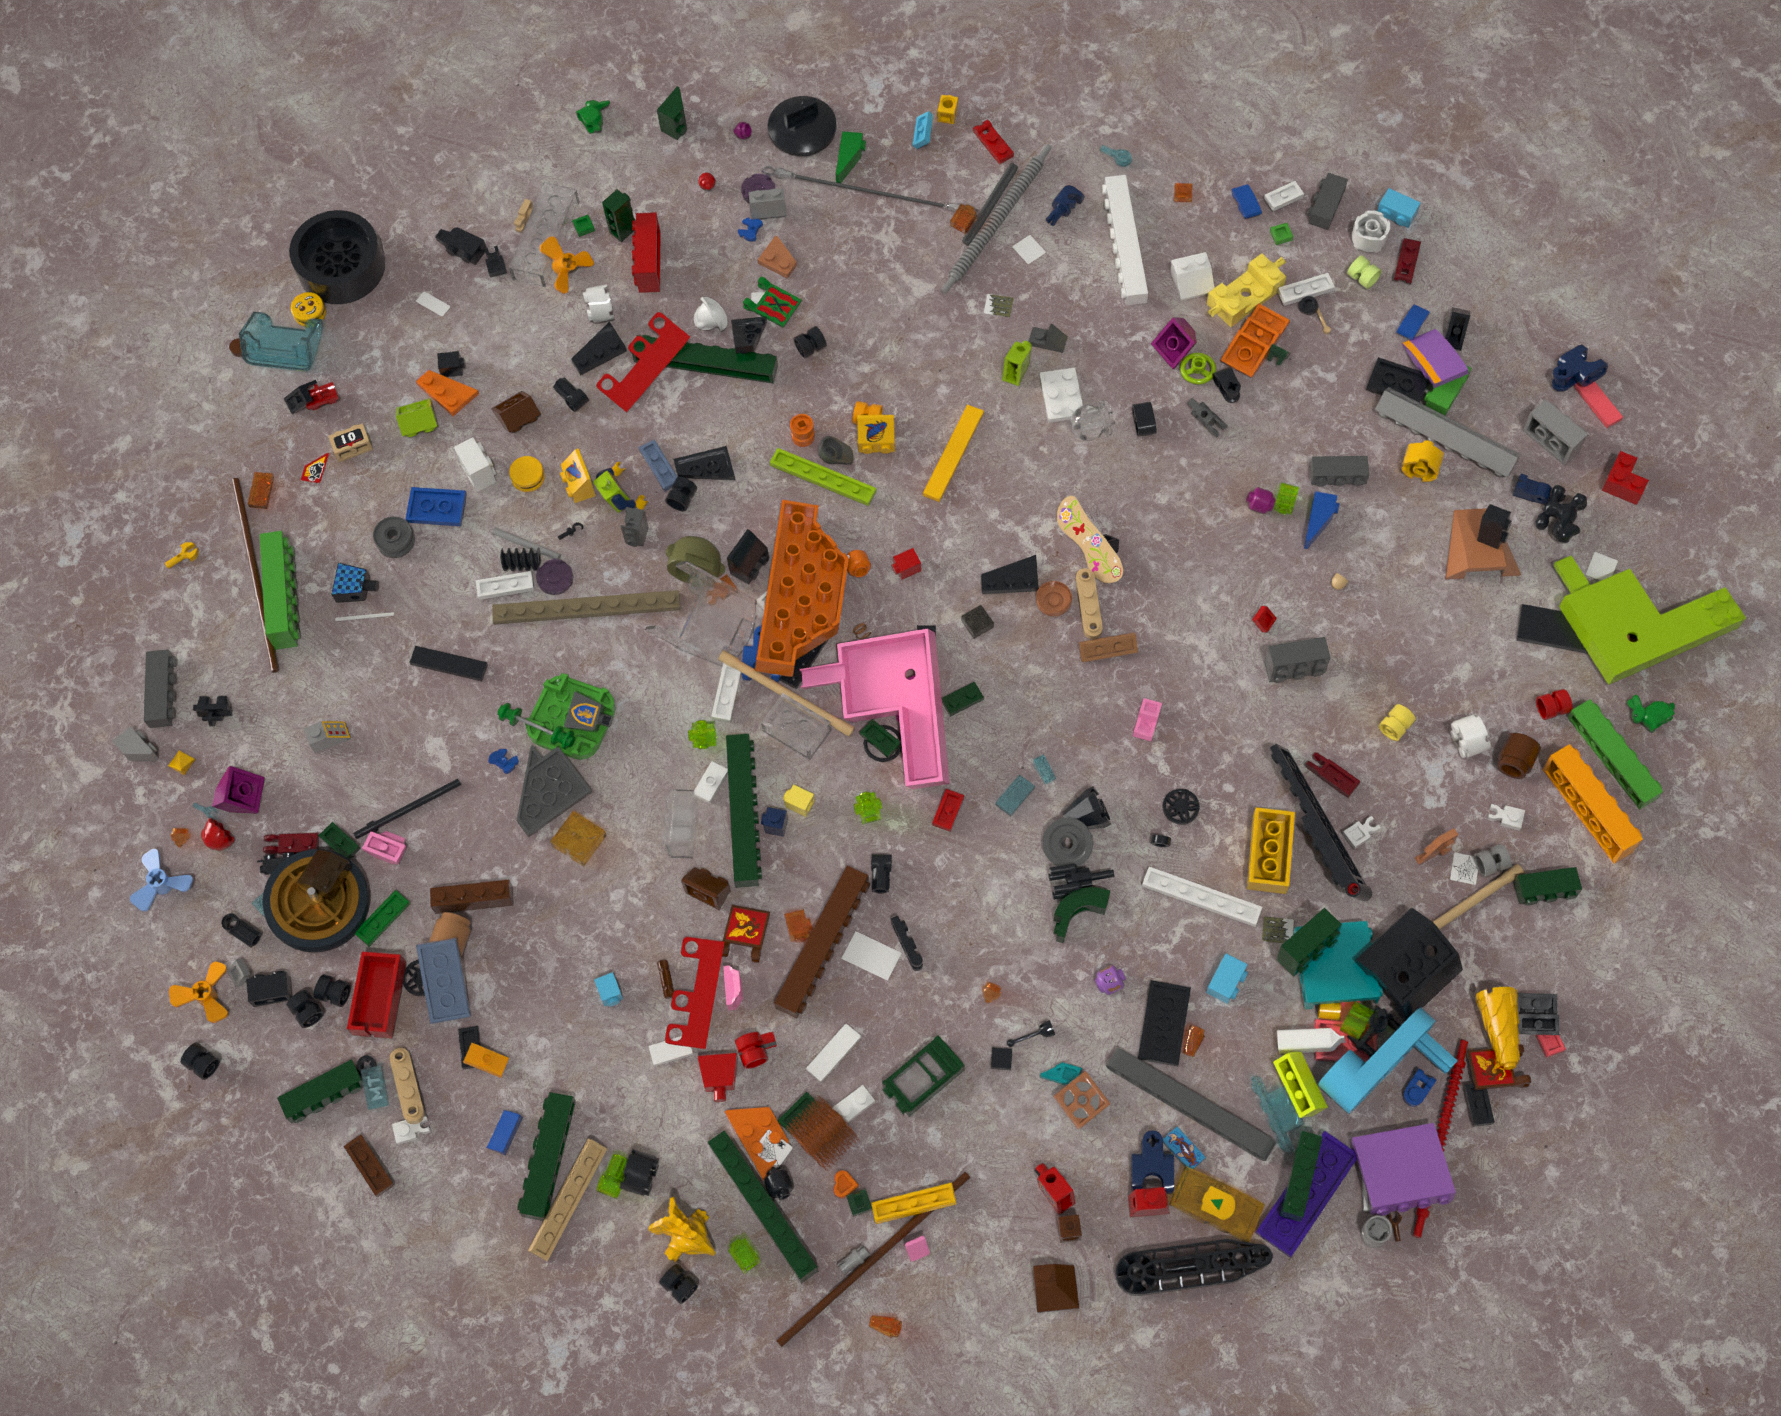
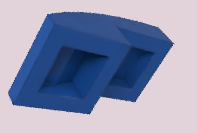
[1232,184,1262,219]
[1396,304,1430,340]

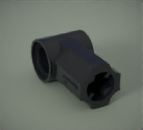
[553,377,589,412]
[871,854,892,894]
[221,913,262,948]

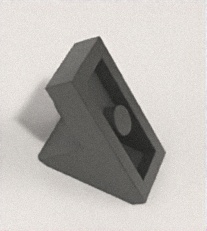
[1029,324,1068,353]

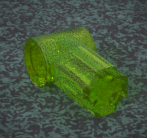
[596,1154,628,1199]

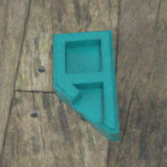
[1040,1062,1082,1086]

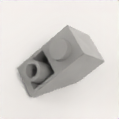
[112,726,159,761]

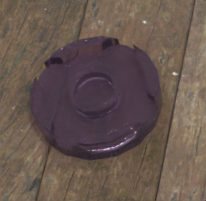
[741,174,776,204]
[536,559,574,595]

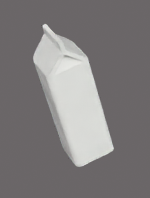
[1277,1028,1346,1054]

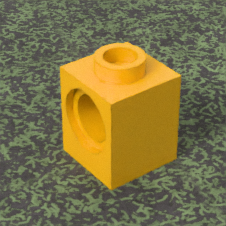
[937,95,958,124]

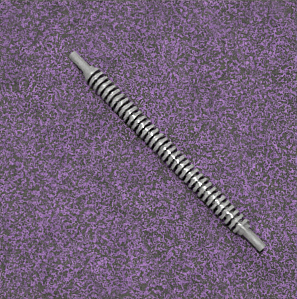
[941,144,1052,294]

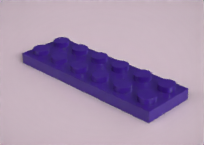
[1256,1131,1357,1258]

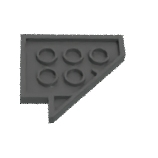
[516,745,592,837]

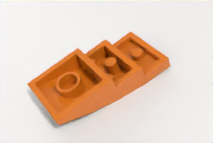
[1220,303,1290,378]

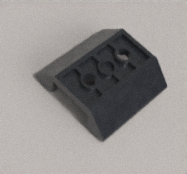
[1354,908,1463,1022]

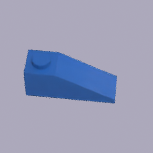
[1304,491,1340,549]

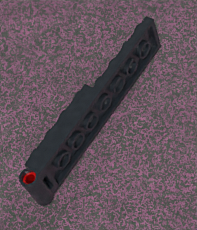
[1270,744,1372,901]

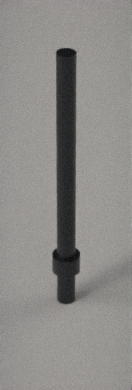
[353,779,461,840]

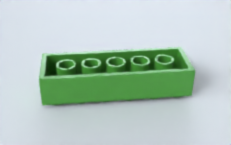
[260,531,300,650]

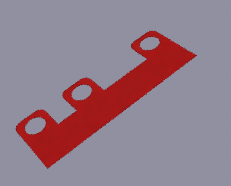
[665,937,725,1049]

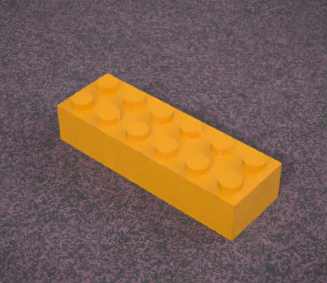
[1542,744,1643,864]

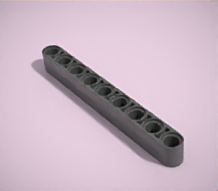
[1106,1048,1276,1161]

